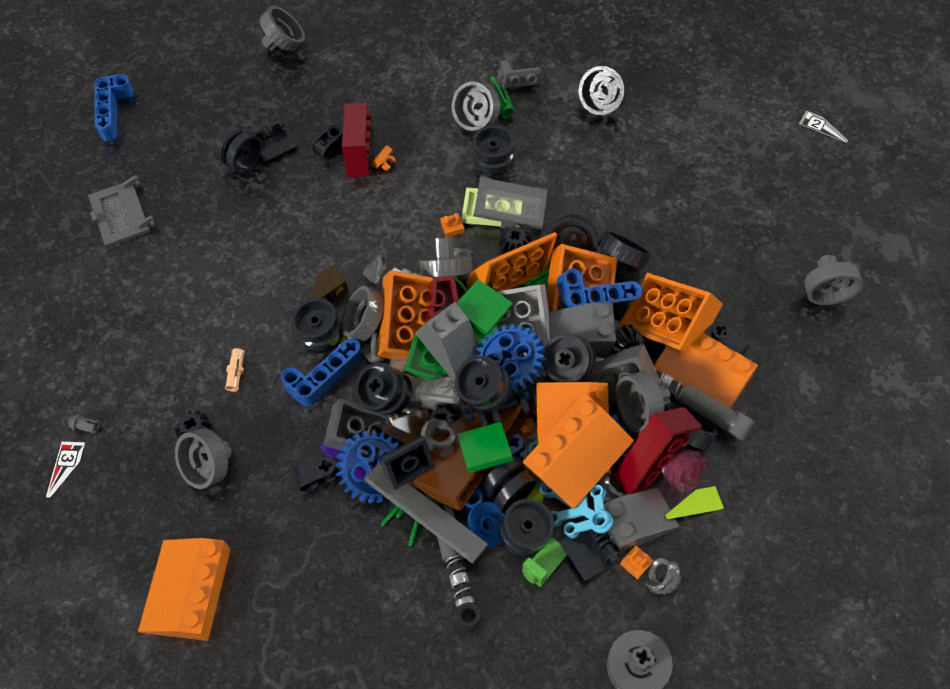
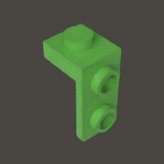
[522,538,567,587]

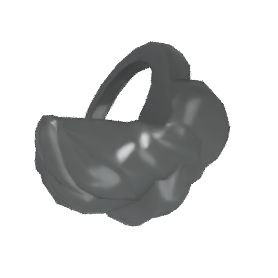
[363,254,387,284]
[361,332,385,363]
[421,418,455,453]
[597,473,627,503]
[645,558,681,595]

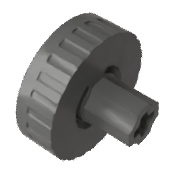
[260,6,305,51]
[452,81,500,131]
[419,237,473,277]
[804,255,863,305]
[341,286,384,342]
[615,372,671,433]
[175,428,232,489]
[607,630,673,689]

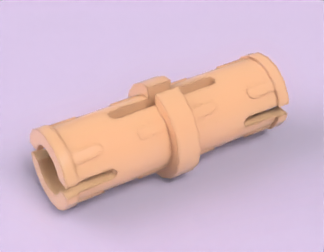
[225,348,245,391]

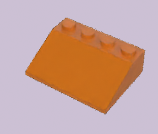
[467,232,557,292]
[546,244,617,312]
[377,270,433,360]
[618,273,723,351]
[654,333,758,408]
[536,382,611,473]
[522,393,634,509]
[138,538,231,641]

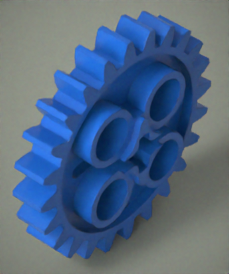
[476,324,546,393]
[335,430,399,504]

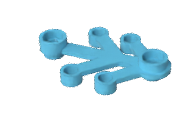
[539,481,613,538]

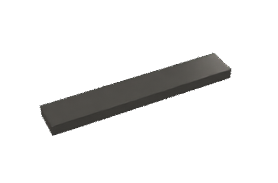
[365,462,488,564]

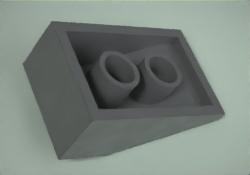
[415,302,480,382]
[549,303,616,353]
[582,344,660,406]
[323,398,396,456]
[601,487,680,555]

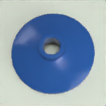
[468,502,505,548]

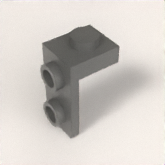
[498,60,541,88]

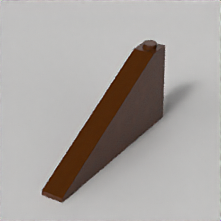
[408,370,553,511]

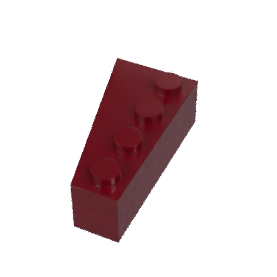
[342,102,372,178]
[426,275,459,322]
[612,407,702,495]

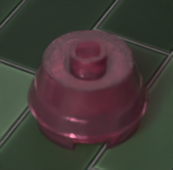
[662,448,707,493]

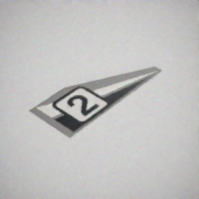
[799,111,848,143]

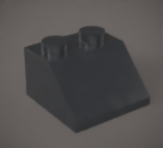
[378,436,435,490]

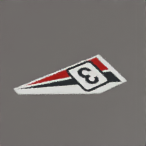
[46,441,85,497]

